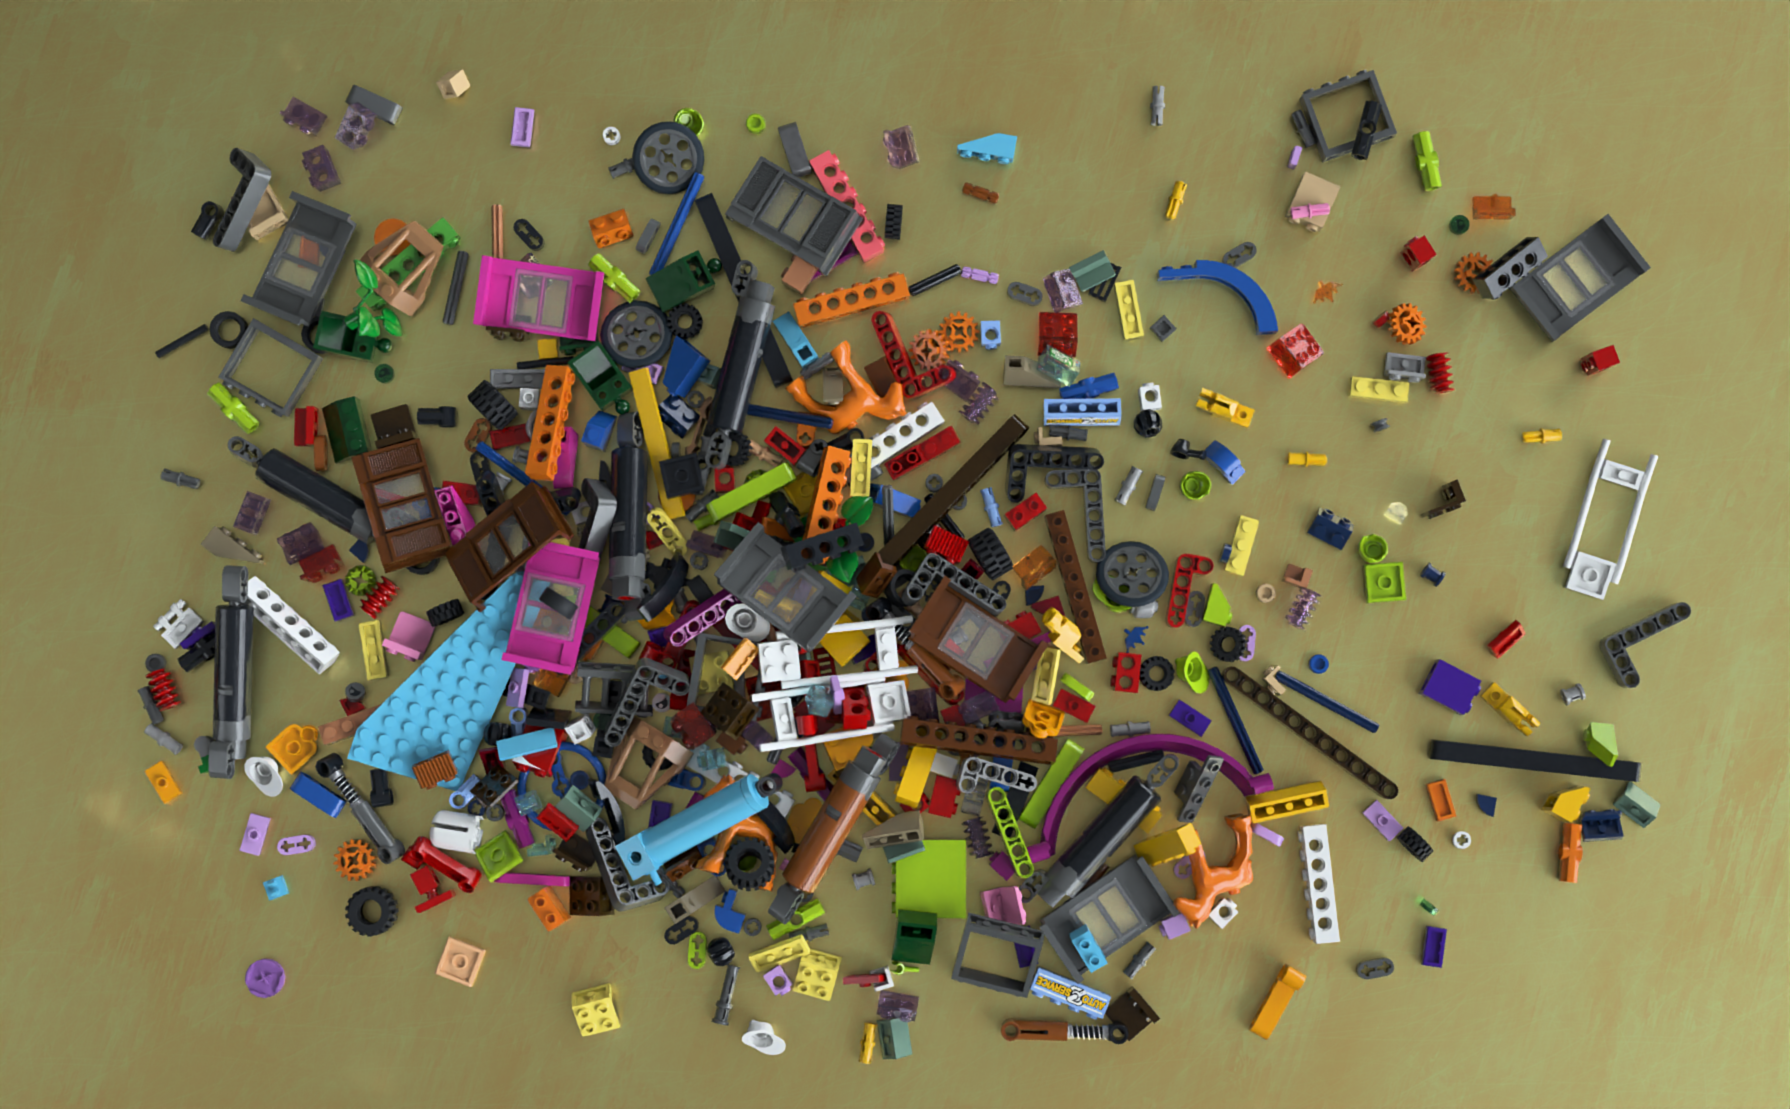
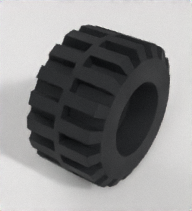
[467,380,518,430]
[968,528,1013,580]
[724,837,775,891]
[345,886,399,937]

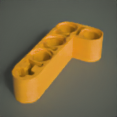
[1249,964,1306,1040]

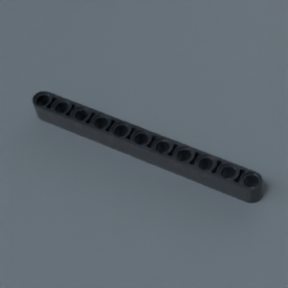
[695,193,793,388]
[1430,740,1642,782]

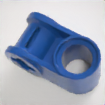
[667,769,706,791]

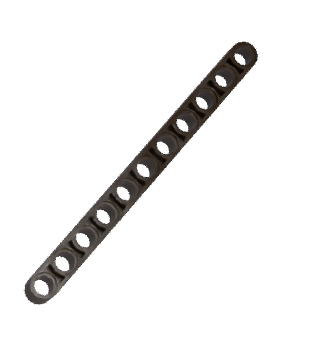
[878,414,1029,566]
[1221,666,1398,799]

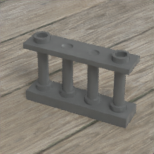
[575,662,653,718]

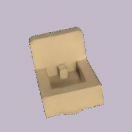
[1034,427,1063,446]
[1262,665,1286,695]

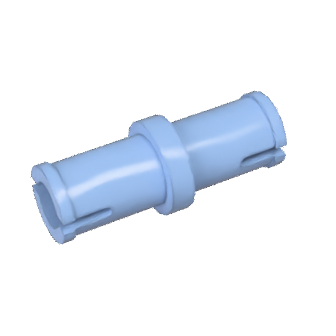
[980,487,1003,527]

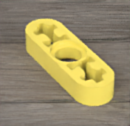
[647,507,688,556]

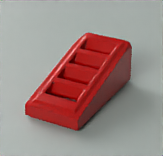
[812,647,837,677]

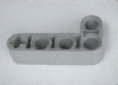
[956,757,1037,793]

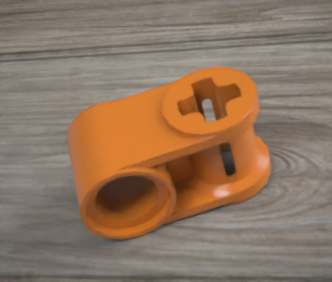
[796,411,818,449]

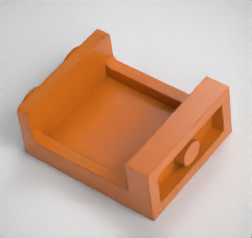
[528,886,571,931]

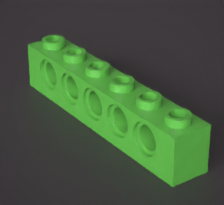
[356,217,461,311]

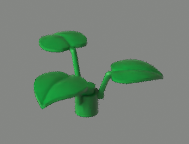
[345,260,403,337]
[793,496,873,583]

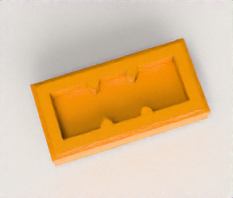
[720,637,758,681]
[145,761,183,804]

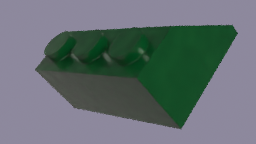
[322,396,372,464]

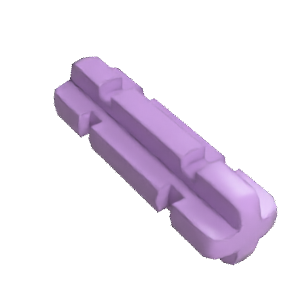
[961,266,999,284]

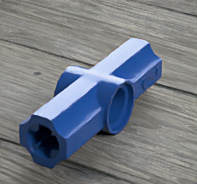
[1059,373,1119,399]

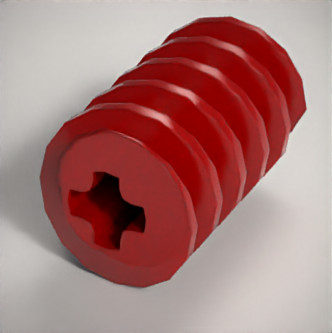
[1426,352,1455,394]
[360,576,400,619]
[145,668,181,711]

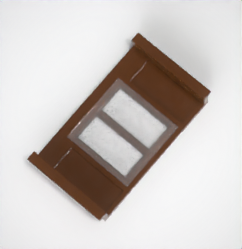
[351,438,451,574]
[445,482,575,612]
[908,576,1049,703]

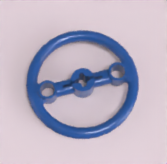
[517,742,607,831]

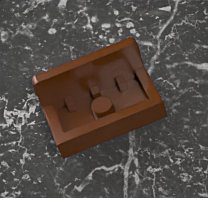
[663,845,703,882]

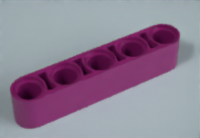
[663,589,744,646]

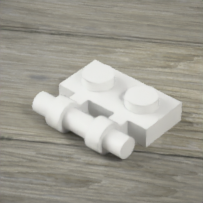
[153,599,204,649]

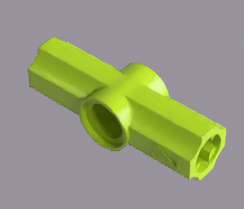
[1412,131,1442,191]
[588,253,641,303]
[207,382,260,434]
[766,898,825,940]

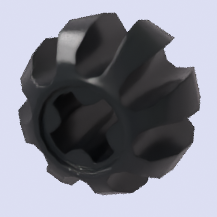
[1134,409,1162,438]
[484,722,513,746]
[707,937,735,966]

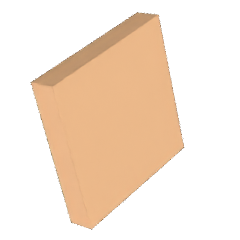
[435,936,486,987]

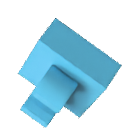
[263,875,289,901]

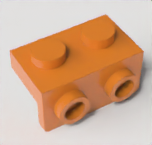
[589,209,634,248]

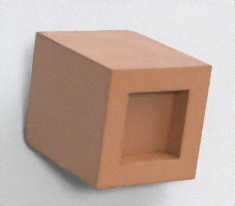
[1282,564,1313,589]

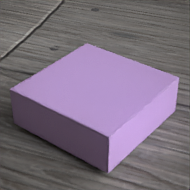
[1287,146,1302,170]

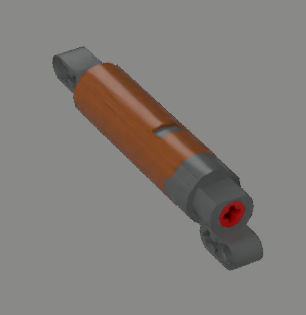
[768,733,900,924]

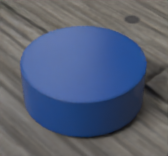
[1308,654,1329,674]

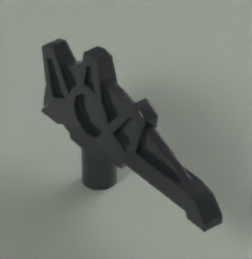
[645,557,691,590]

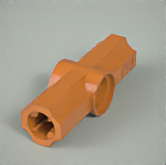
[1558,823,1583,883]

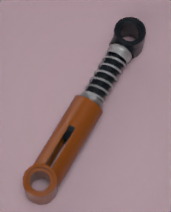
[866,597,965,700]
[1001,1018,1128,1044]

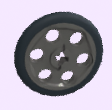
[632,121,704,194]
[600,300,673,368]
[1096,541,1169,607]

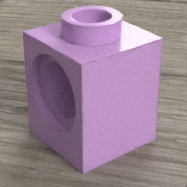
[1159,912,1191,940]
[763,964,793,996]

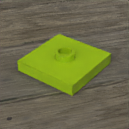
[1363,562,1406,603]
[474,830,524,883]

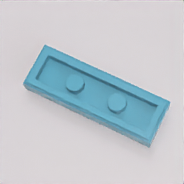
[496,728,558,761]

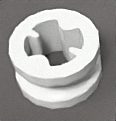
[603,127,621,146]
[1452,831,1471,849]

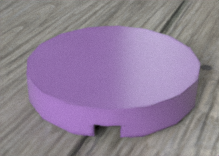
[245,958,285,998]

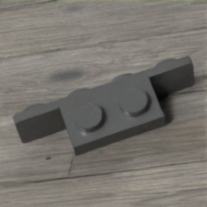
[1174,755,1224,823]

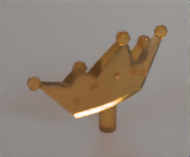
[1313,280,1343,304]

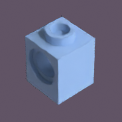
[980,320,1001,350]

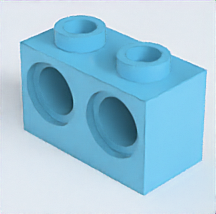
[1069,924,1108,973]

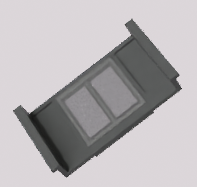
[725,156,863,276]
[241,191,357,327]
[1510,214,1651,342]
[714,522,857,653]
[1039,855,1180,984]

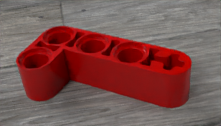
[1165,554,1214,628]

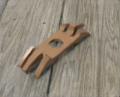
[685,396,713,455]

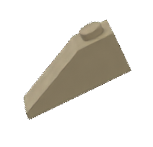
[862,810,924,849]

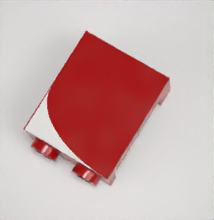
[512,724,568,778]

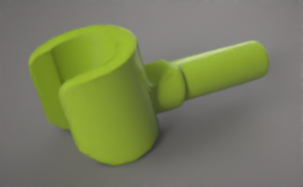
[890,961,919,975]

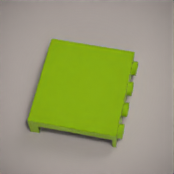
[892,839,966,918]

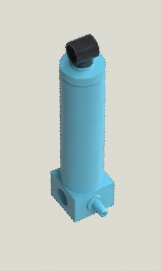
[615,773,783,886]

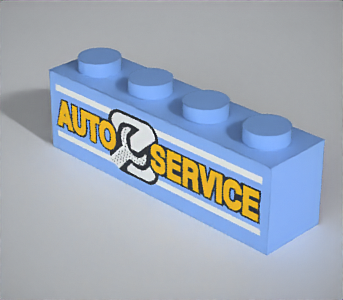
[1043,398,1121,426]
[1030,966,1111,1020]

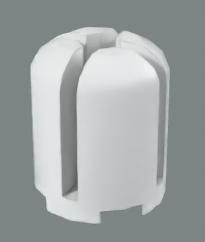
[429,810,483,854]

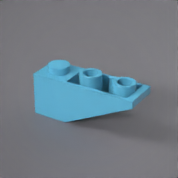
[957,133,1017,164]
[773,311,818,369]

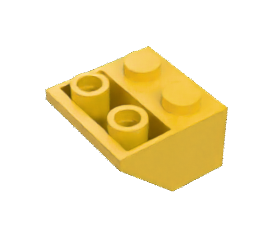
[1541,786,1590,823]

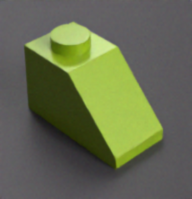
[1202,583,1232,627]
[1583,722,1618,767]

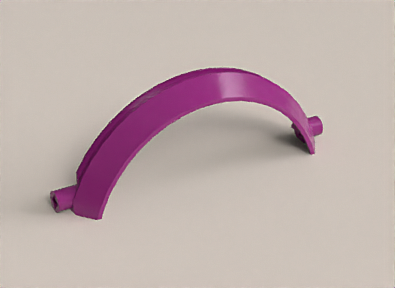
[1027,734,1274,864]

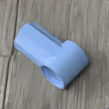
[509,707,529,737]
[449,774,481,809]

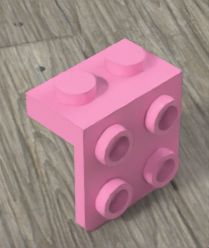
[382,612,436,662]
[980,886,1026,925]

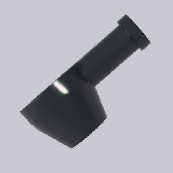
[1170,439,1206,460]

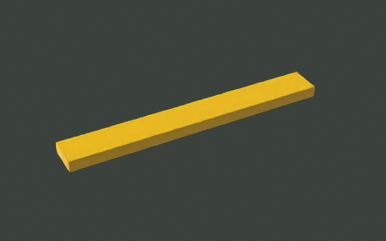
[629,368,686,520]

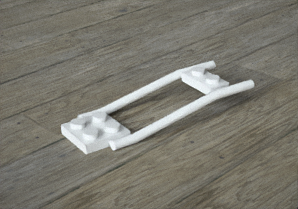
[1563,439,1658,600]
[757,615,918,689]
[750,677,911,752]

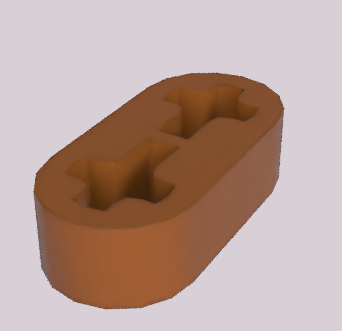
[464,418,492,453]
[314,435,328,471]

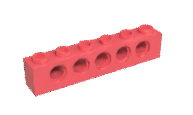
[809,150,885,263]

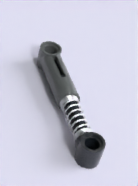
[315,753,405,864]

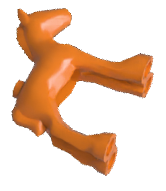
[785,341,907,434]
[695,774,778,892]
[1173,813,1253,929]

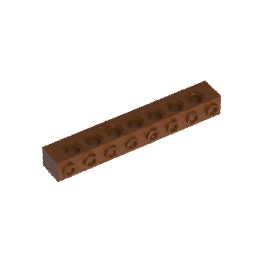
[1044,510,1107,664]
[899,716,1058,765]

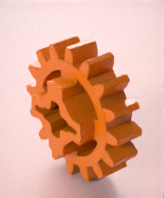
[1454,252,1493,294]
[1387,303,1427,345]
[938,311,980,353]
[909,329,951,371]
[333,839,377,881]

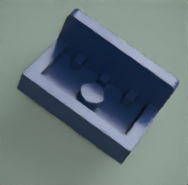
[658,395,700,439]
[1307,508,1354,550]
[1579,809,1624,842]

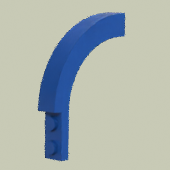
[1157,260,1278,335]

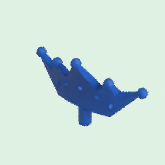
[1124,626,1149,653]

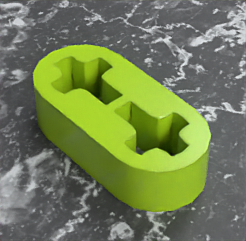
[1060,673,1095,702]
[688,931,707,969]

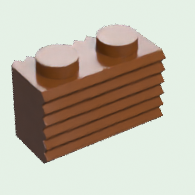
[412,750,458,790]

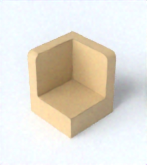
[436,69,470,99]

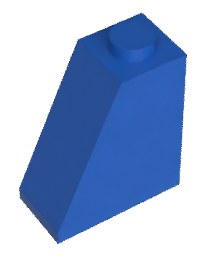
[662,336,710,398]
[581,410,617,452]
[870,483,921,518]

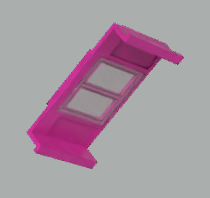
[473,255,604,341]
[501,542,600,675]

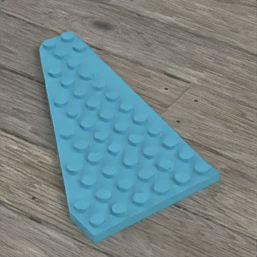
[347,571,550,791]

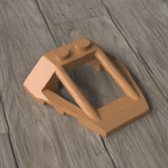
[360,221,444,316]
[605,717,694,810]

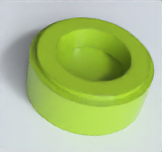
[746,114,765,134]

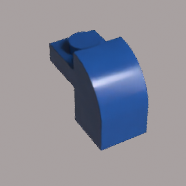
[1205,440,1246,485]
[715,888,746,934]

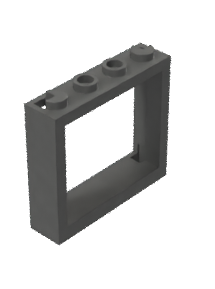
[1299,70,1397,163]
[219,318,324,417]
[686,633,766,721]
[951,912,1045,998]

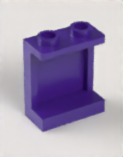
[1419,659,1481,715]

